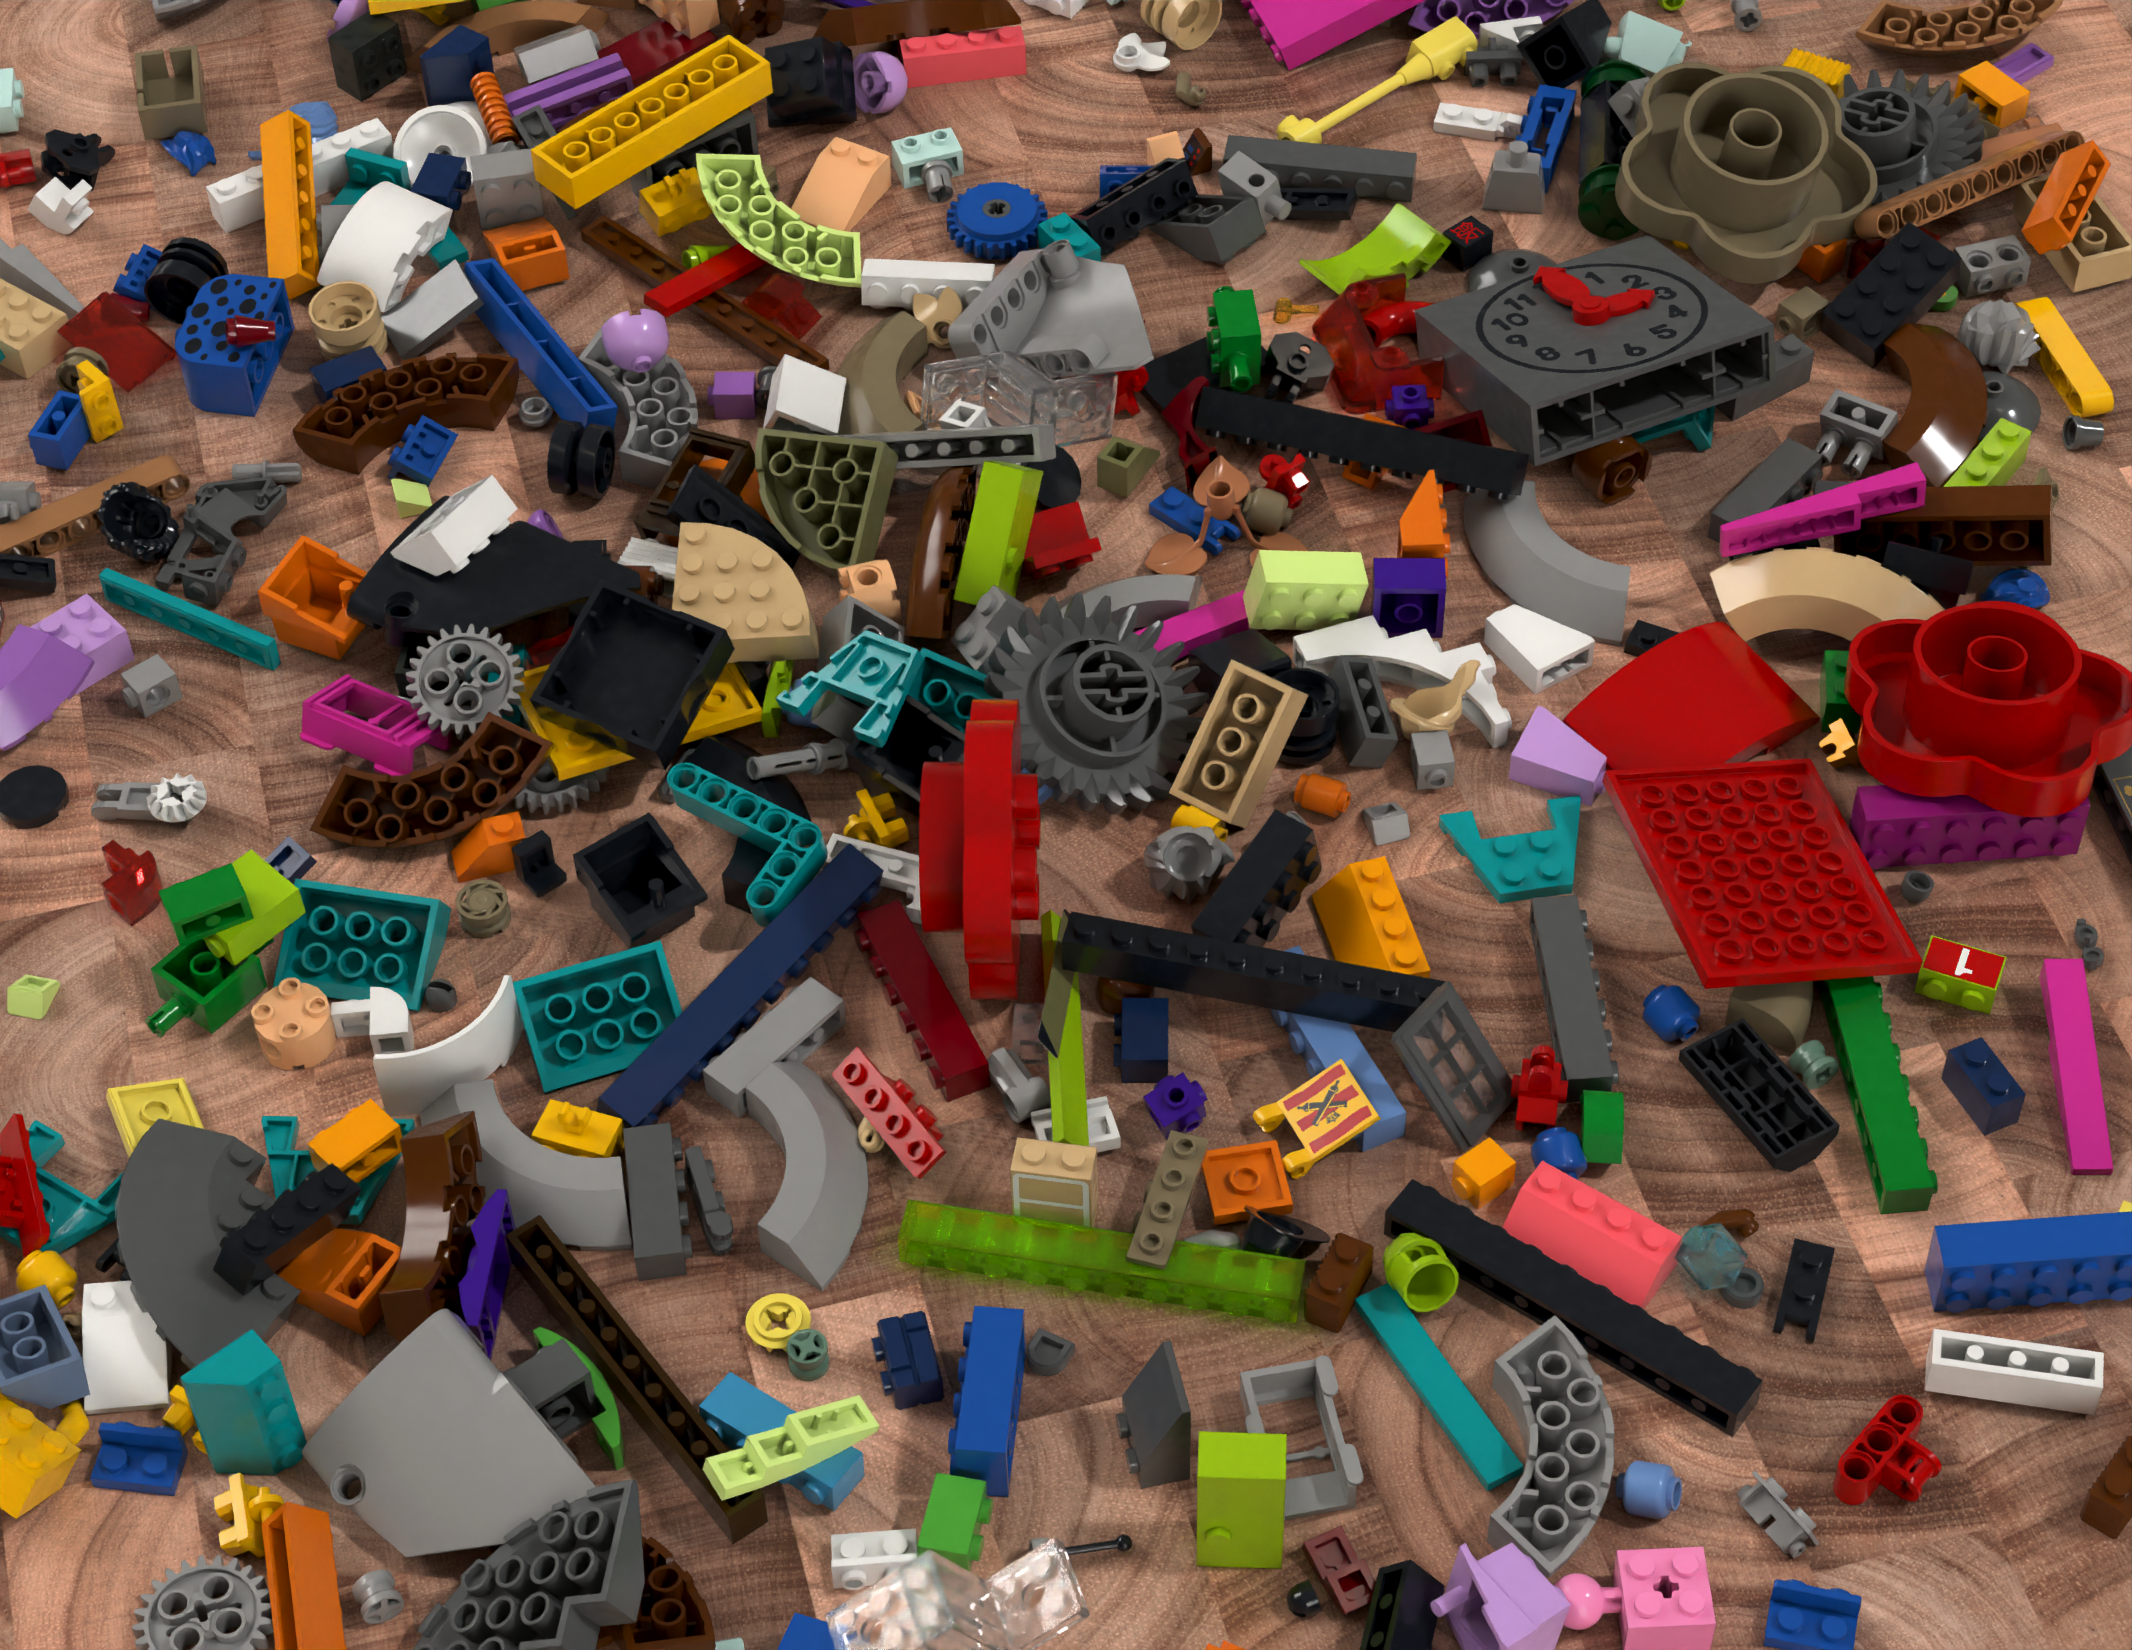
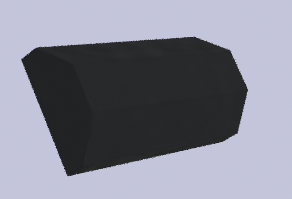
[1678,1018,1840,1172]

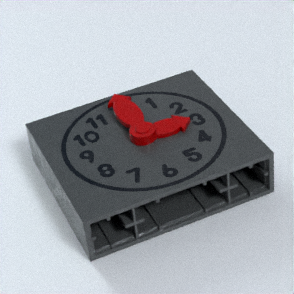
[1415,234,1776,466]

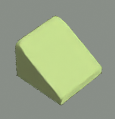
[391,479,432,518]
[7,974,60,1020]

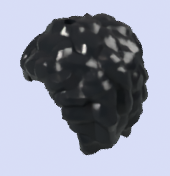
[97,482,179,562]

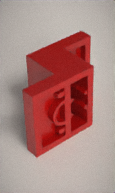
[1021,501,1102,580]

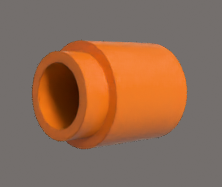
[1294,773,1351,818]

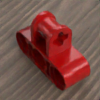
[1833,1394,1942,1505]

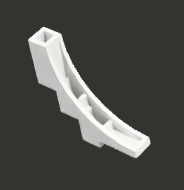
[1293,615,1512,748]

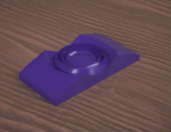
[458,1189,516,1360]

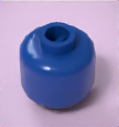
[1643,984,1700,1042]
[1531,1127,1588,1180]

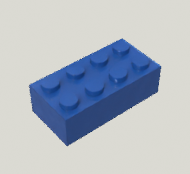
[948,1306,1026,1497]

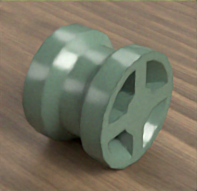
[1788,1040,1839,1089]
[786,1329,830,1381]

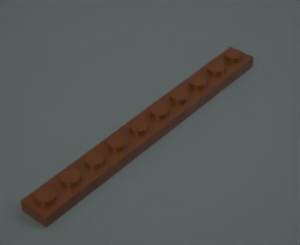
[580,215,830,370]

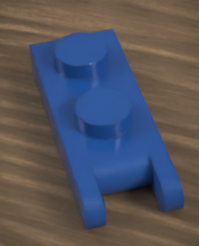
[1149,486,1241,555]

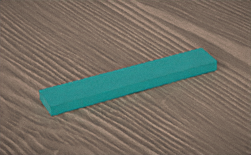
[99,568,281,671]
[1354,1283,1524,1492]

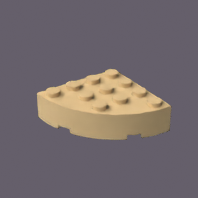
[672,522,819,663]

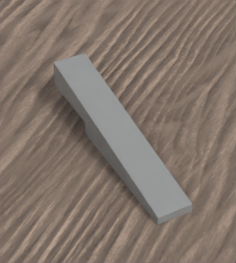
[0,238,93,338]

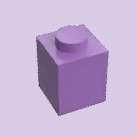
[707,372,757,419]

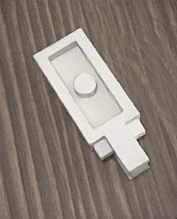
[1433,102,1523,141]

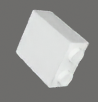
[763,354,846,436]

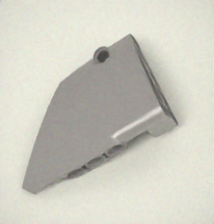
[948,239,1154,380]
[301,1308,597,1558]

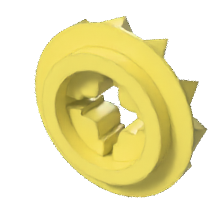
[745,1293,811,1353]

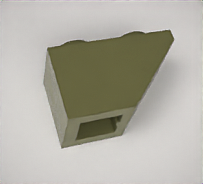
[1097,436,1160,498]

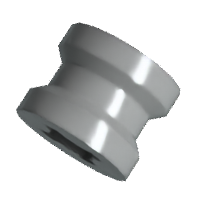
[352,1570,404,1624]

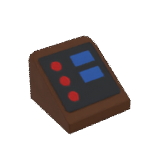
[1180,128,1212,176]

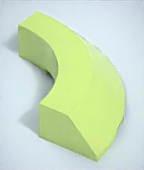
[696,153,862,288]

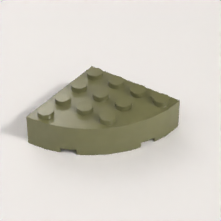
[755,428,899,579]

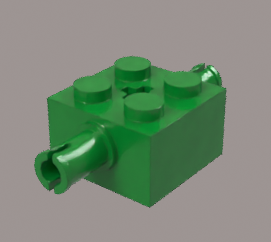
[1206,286,1261,392]
[145,938,274,1038]

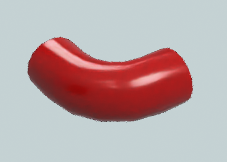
[1354,301,1435,349]

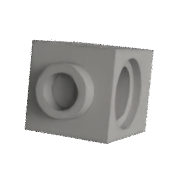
[120,654,182,718]
[1409,730,1455,790]

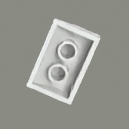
[390,475,518,576]

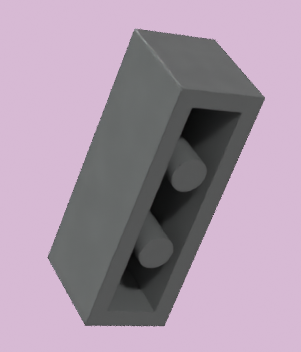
[1715,333,1814,421]
[1328,655,1399,768]

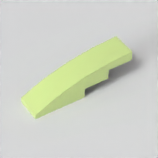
[703,1395,880,1501]

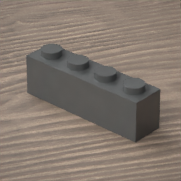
[1708,437,1823,543]
[623,1122,693,1281]

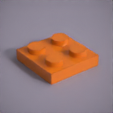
[1201,1140,1293,1225]

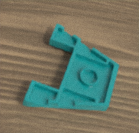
[775,630,923,748]
[1439,795,1581,904]
[261,1116,416,1224]
[0,1120,124,1254]

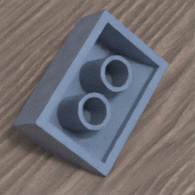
[0,1285,90,1409]

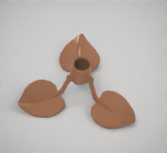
[1145,455,1308,575]

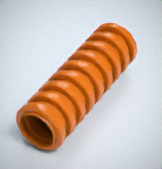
[470,72,519,145]

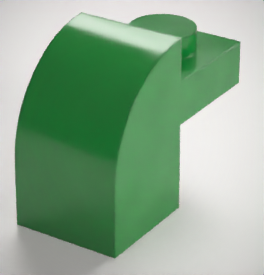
[1579,1090,1624,1164]

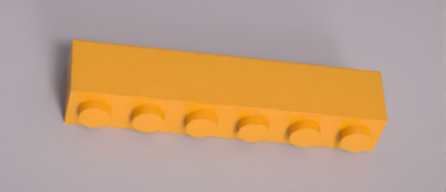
[260,109,320,300]

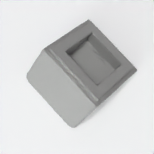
[1361,802,1410,845]

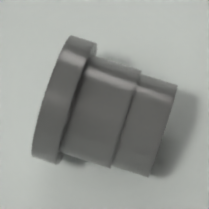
[2062,415,2104,450]

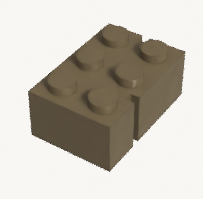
[135,45,208,140]

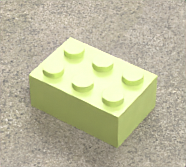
[1243,550,1369,631]

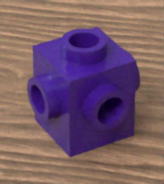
[1385,384,1434,429]
[1143,1072,1208,1140]

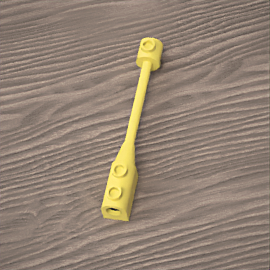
[1276,16,1478,144]

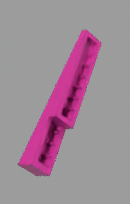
[1720,462,1926,558]
[1134,590,1250,661]
[2039,959,2114,1175]

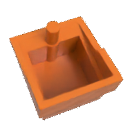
[257,535,368,660]

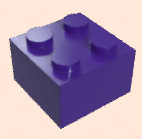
[1371,558,1446,638]

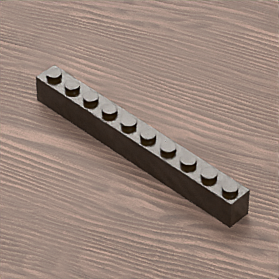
[505,1215,768,1544]

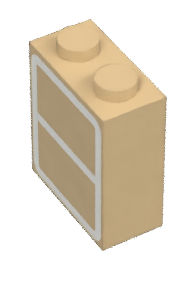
[1010,1138,1098,1236]

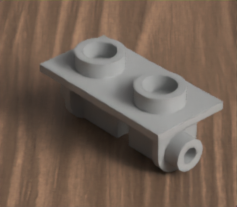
[1737,1471,1819,1558]

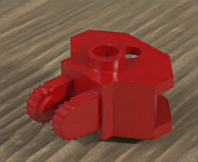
[1510,1045,1568,1131]

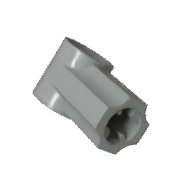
[987,1047,1051,1123]

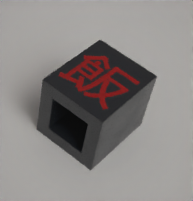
[1441,215,1493,273]

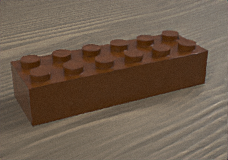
[1833,485,2053,566]

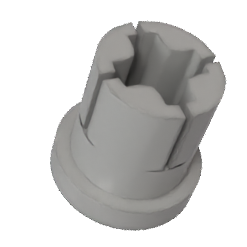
[920,160,953,203]

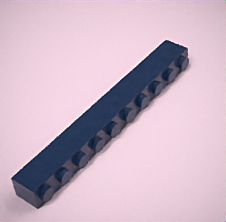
[596,843,884,1128]

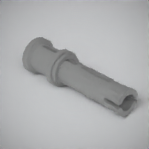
[1731,0,1762,32]
[746,738,849,780]

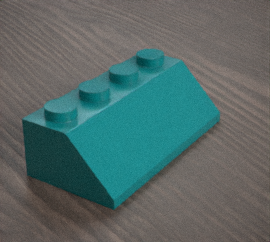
[180,1329,307,1476]

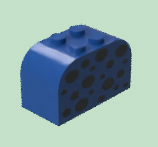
[175,274,295,417]

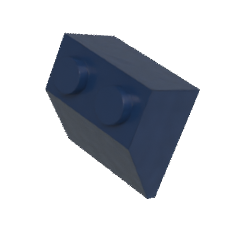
[419,24,494,106]

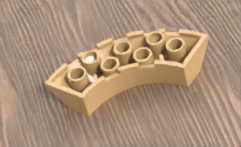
[1710,547,1945,642]

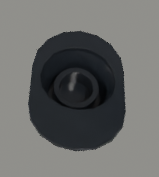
[1242,1205,1330,1263]

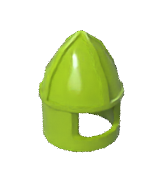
[1382,1233,1459,1312]

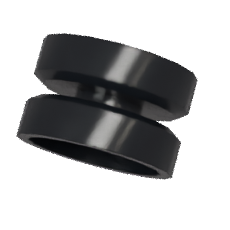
[547,419,615,499]

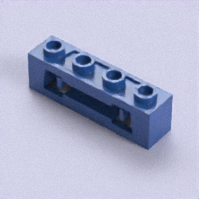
[1515,84,1577,193]

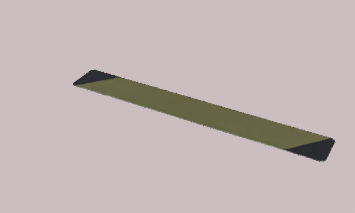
[1038,909,1074,1058]

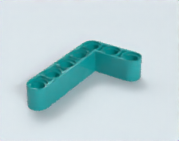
[667,762,828,927]

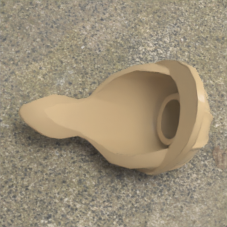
[1390,660,1481,741]

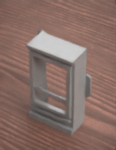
[1239,1356,1364,1520]

